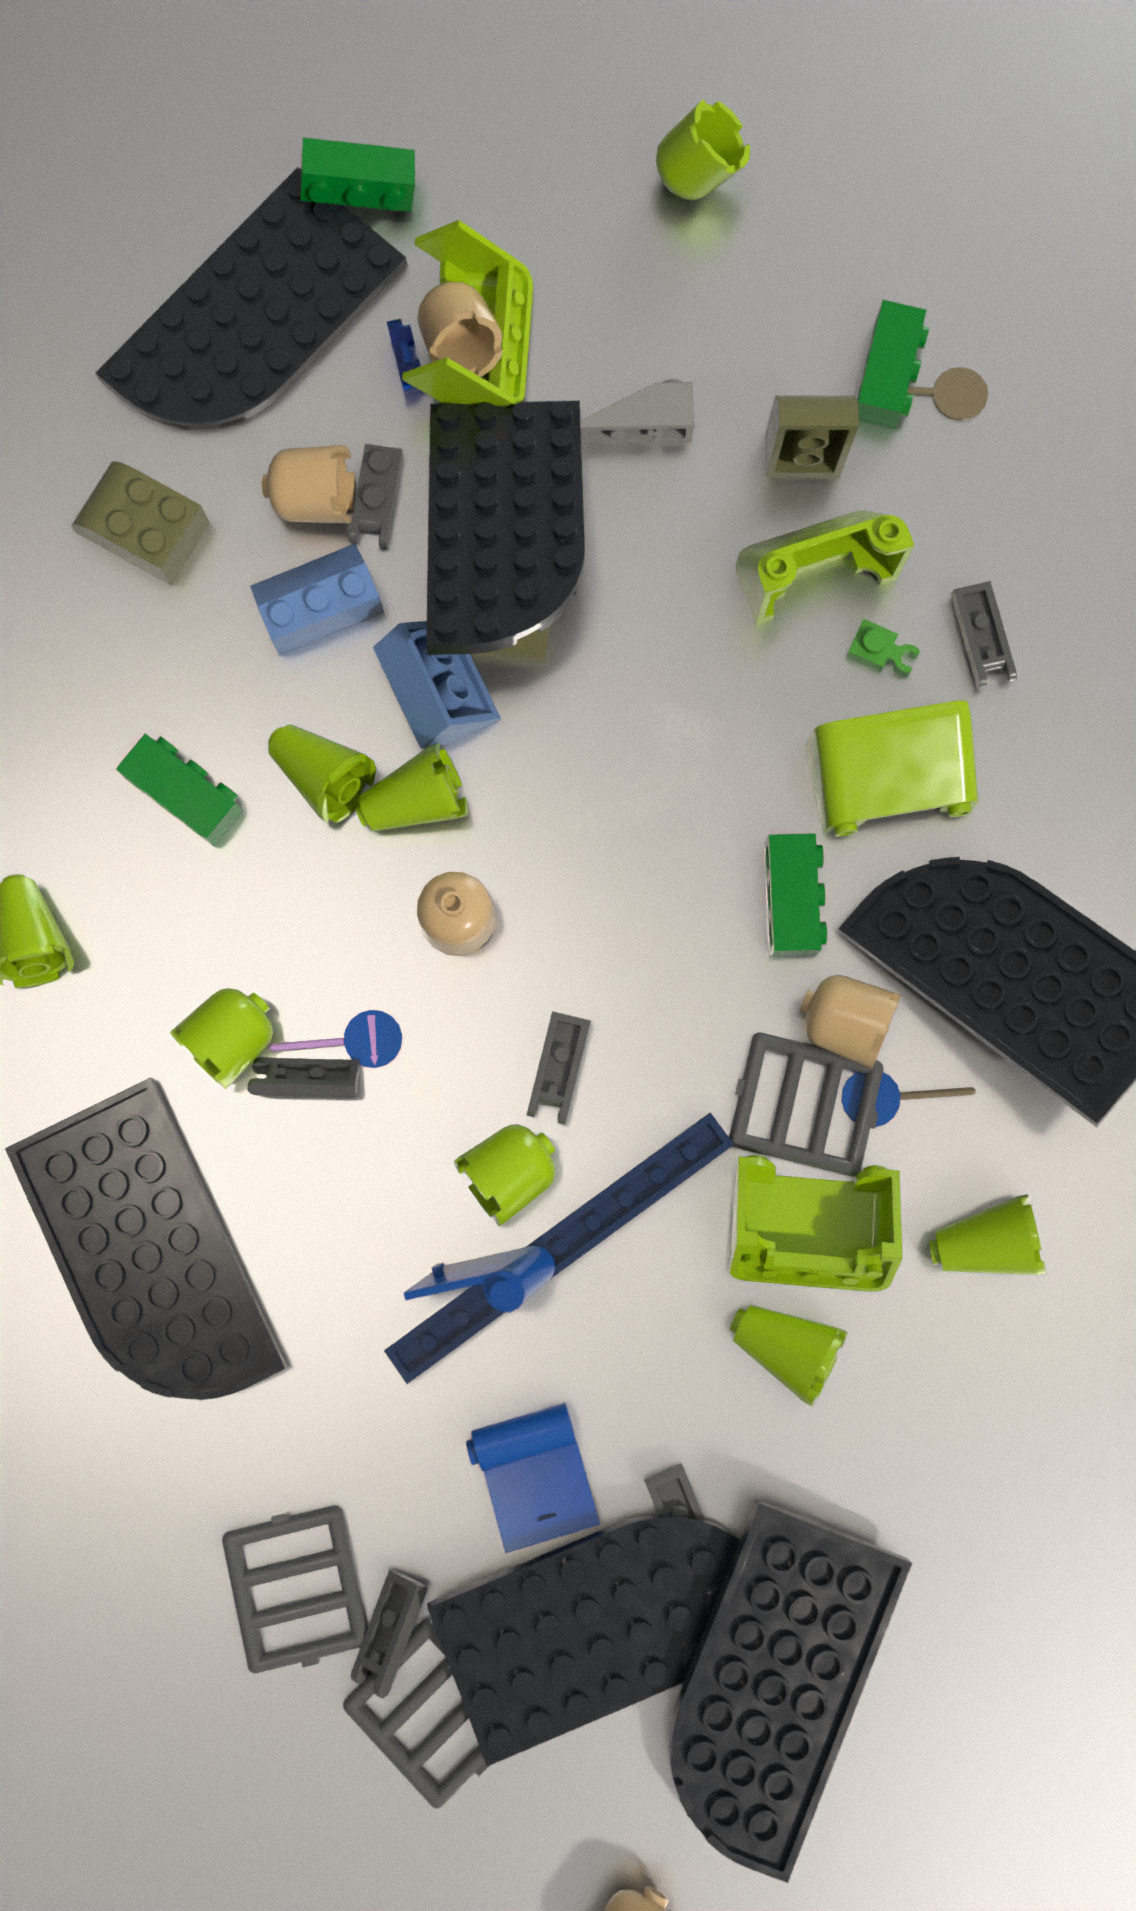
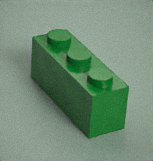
[300,137,415,212]
[857,299,930,429]
[116,733,243,847]
[764,833,827,957]

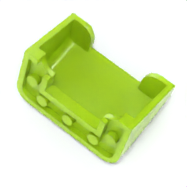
[735,510,915,625]
[806,700,978,837]
[729,1155,903,1292]

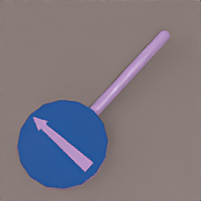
[269,1010,402,1068]

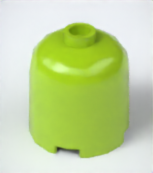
[655,100,751,200]
[169,988,273,1090]
[453,1124,556,1227]

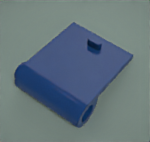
[403,1246,555,1312]
[466,1402,600,1554]

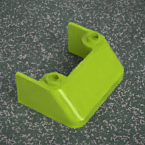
[402,220,533,406]

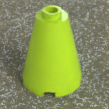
[268,724,376,823]
[355,742,469,831]
[0,874,75,988]
[928,1194,1046,1276]
[729,1305,848,1407]

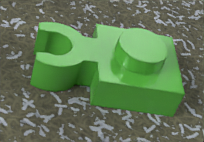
[846,619,920,677]

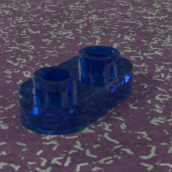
[386,318,421,394]

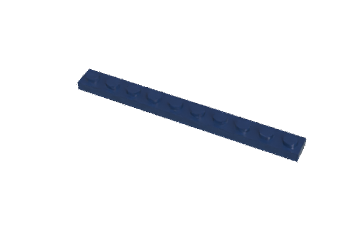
[384,1112,734,1384]

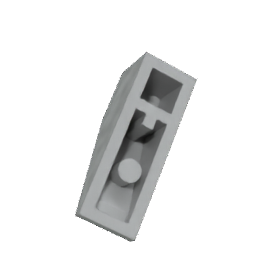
[580,379,694,444]

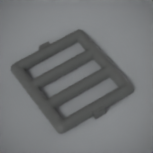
[729,1032,883,1177]
[222,1505,367,1674]
[343,1617,489,1809]

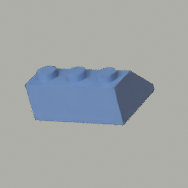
[250,544,384,655]
[373,621,501,749]

